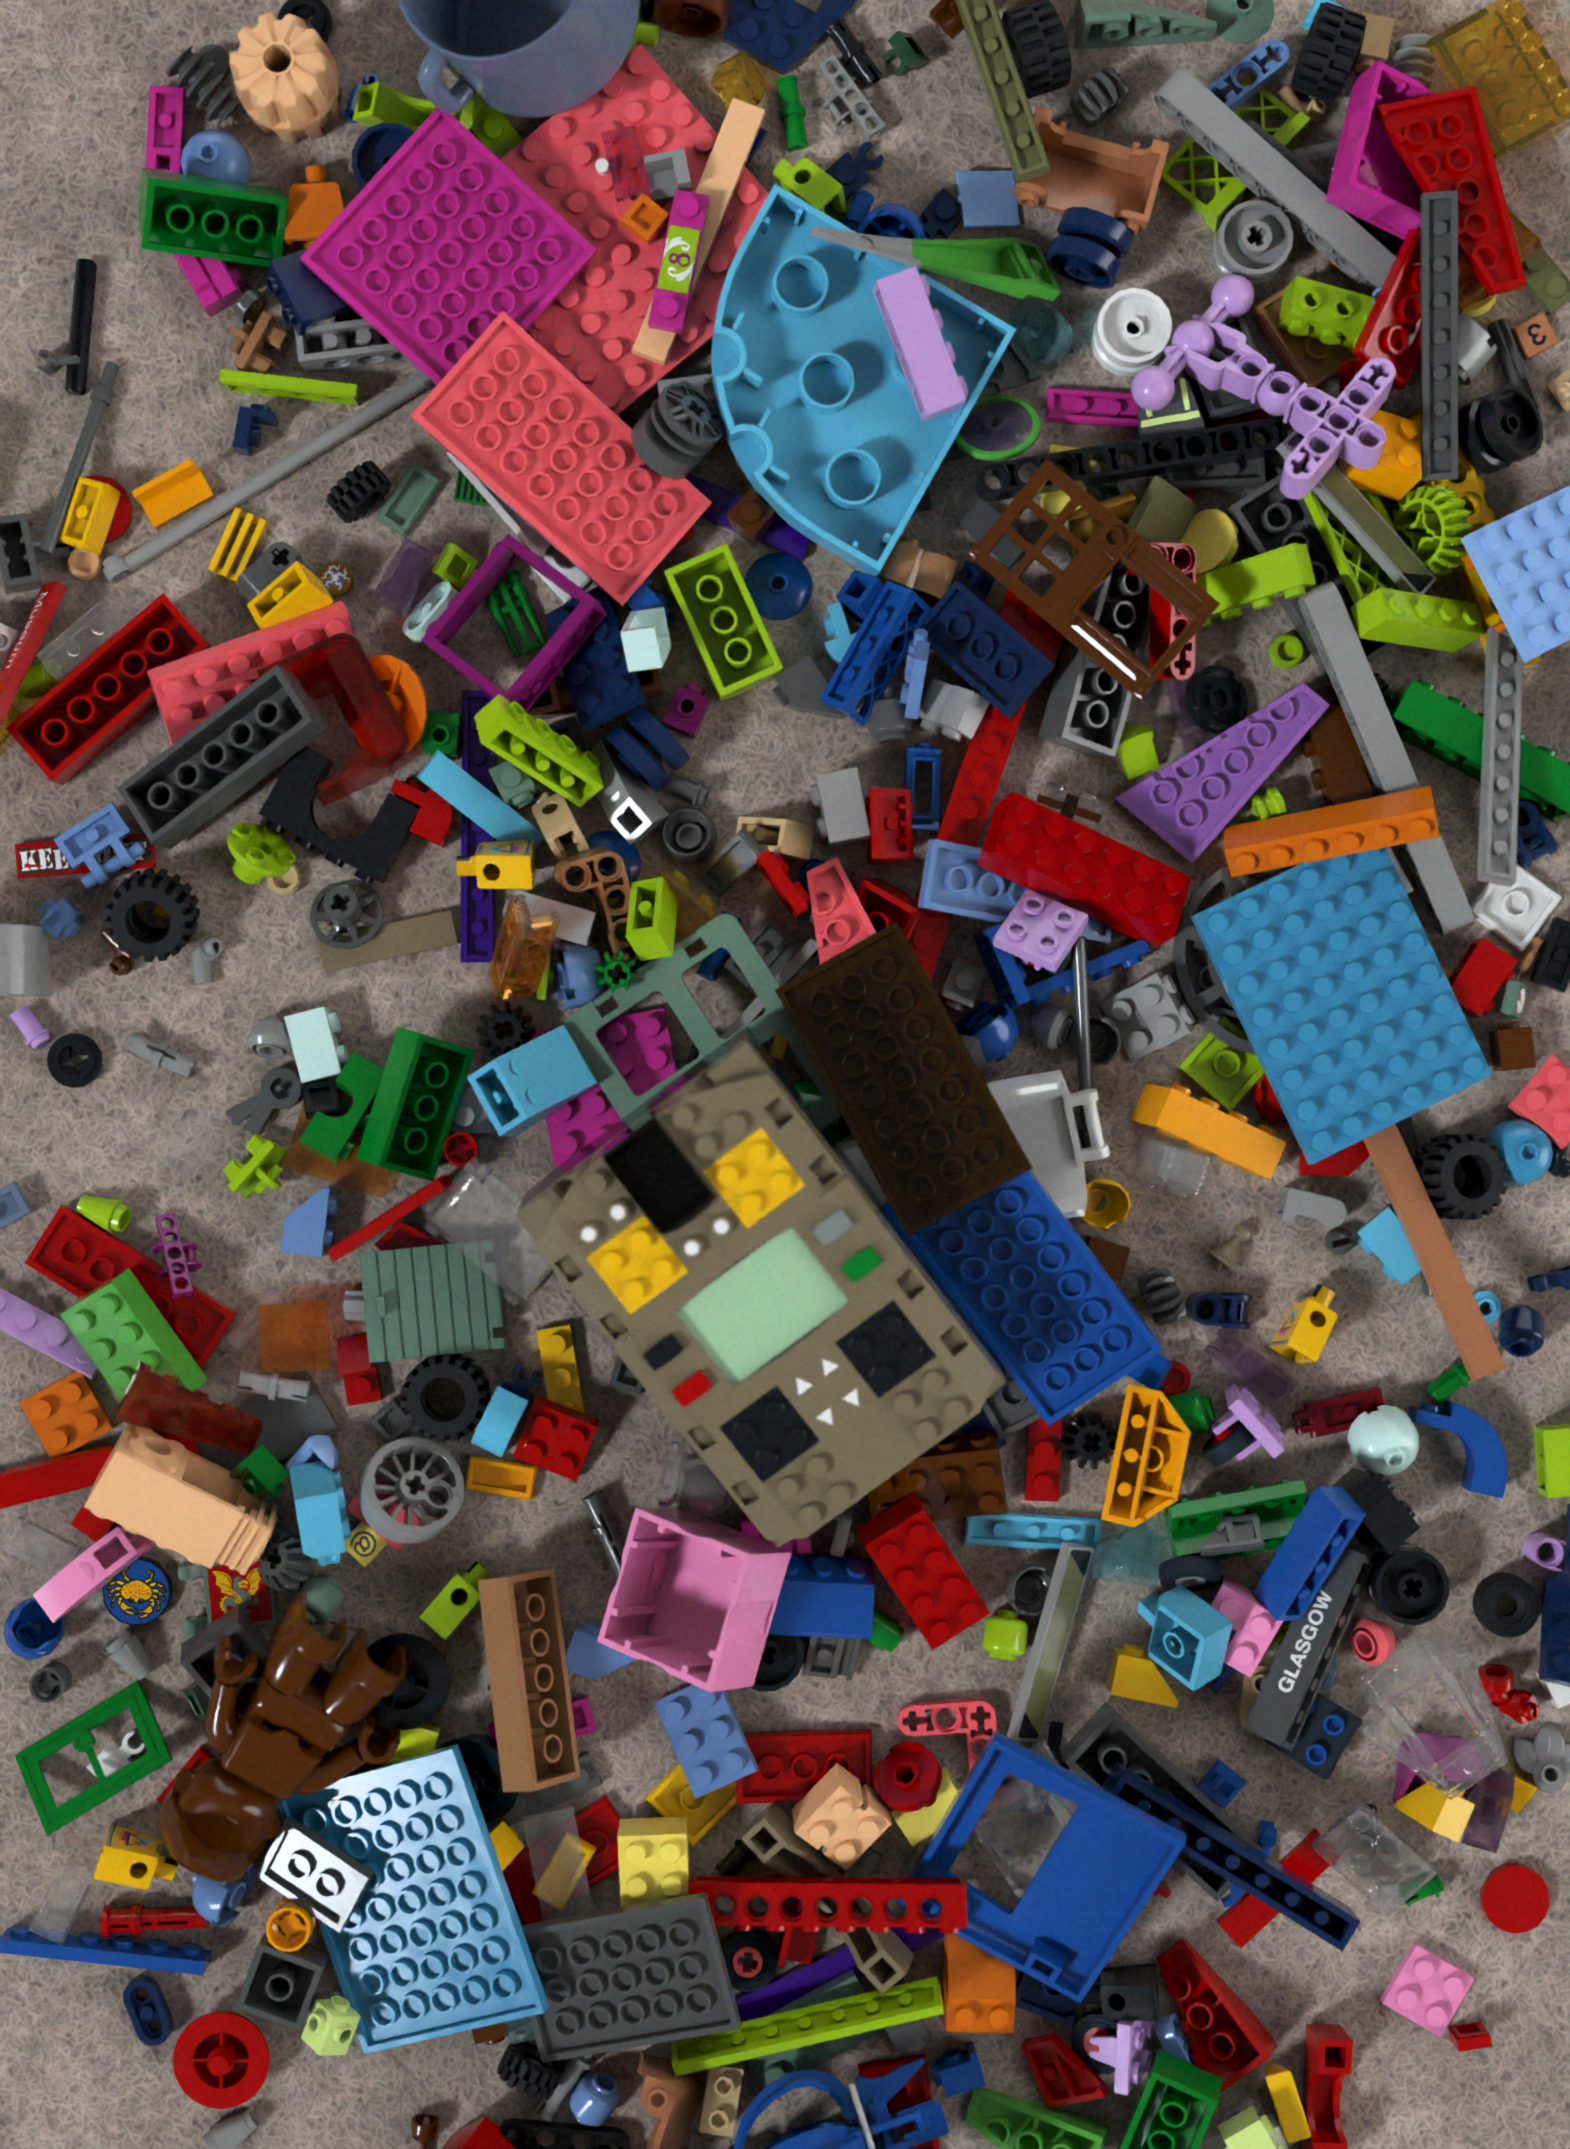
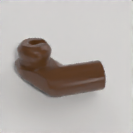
[101,928,135,976]

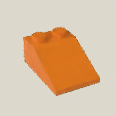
[939,1934,1016,2033]

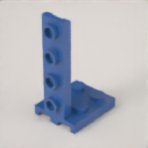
[973,924,1151,1008]

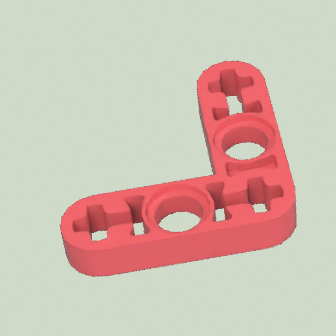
[897,1698,1001,1797]

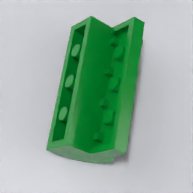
[1164,1479,1308,1561]

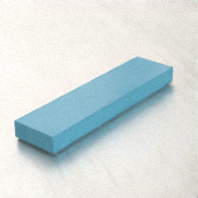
[416,750,544,849]
[964,1512,1102,1553]

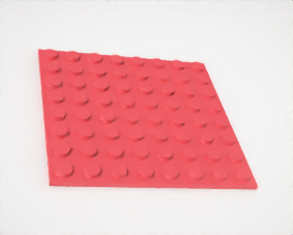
[500,44,769,416]

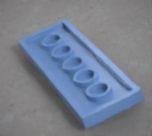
[918,839,1112,944]

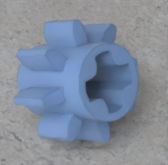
[39,897,83,939]

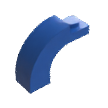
[1408,1400,1508,1498]

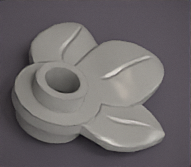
[1512,1722,1570,1793]

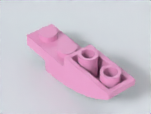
[33,1526,156,1623]

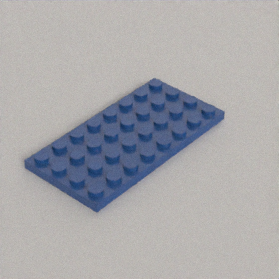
[883,1170,1163,1426]

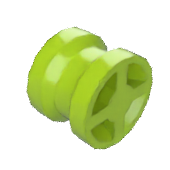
[1248,786,1287,821]

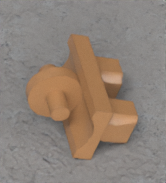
[228,311,291,374]

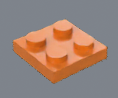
[19,1371,115,1459]

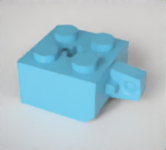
[289,1461,351,1566]
[1137,1584,1233,1691]

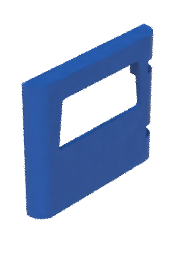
[897,1731,1187,2003]

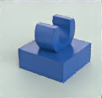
[1197,1758,1246,1808]

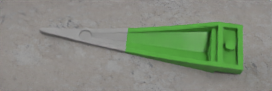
[809,226,1061,302]

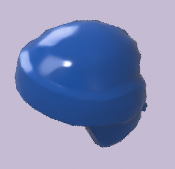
[3,1598,73,1659]

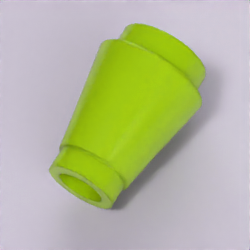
[77,1195,132,1233]

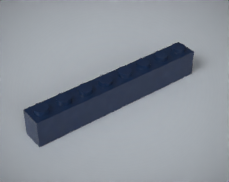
[1101,1762,1361,1951]

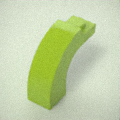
[352,82,475,132]

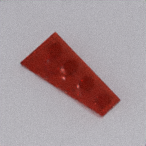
[116,1361,262,1455]

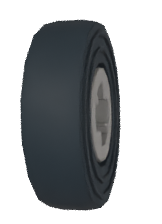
[1158,1556,1221,1591]

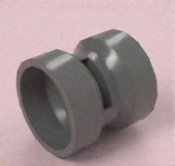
[29,1662,72,1703]

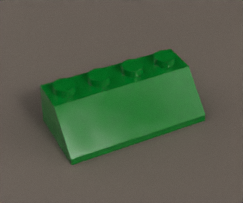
[139,168,289,267]

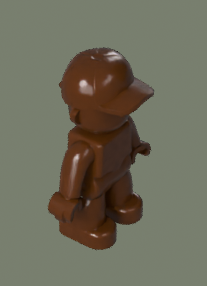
[158,1590,406,1882]

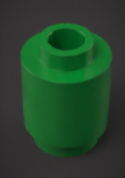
[862,1607,904,1652]

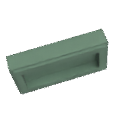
[376,461,442,538]

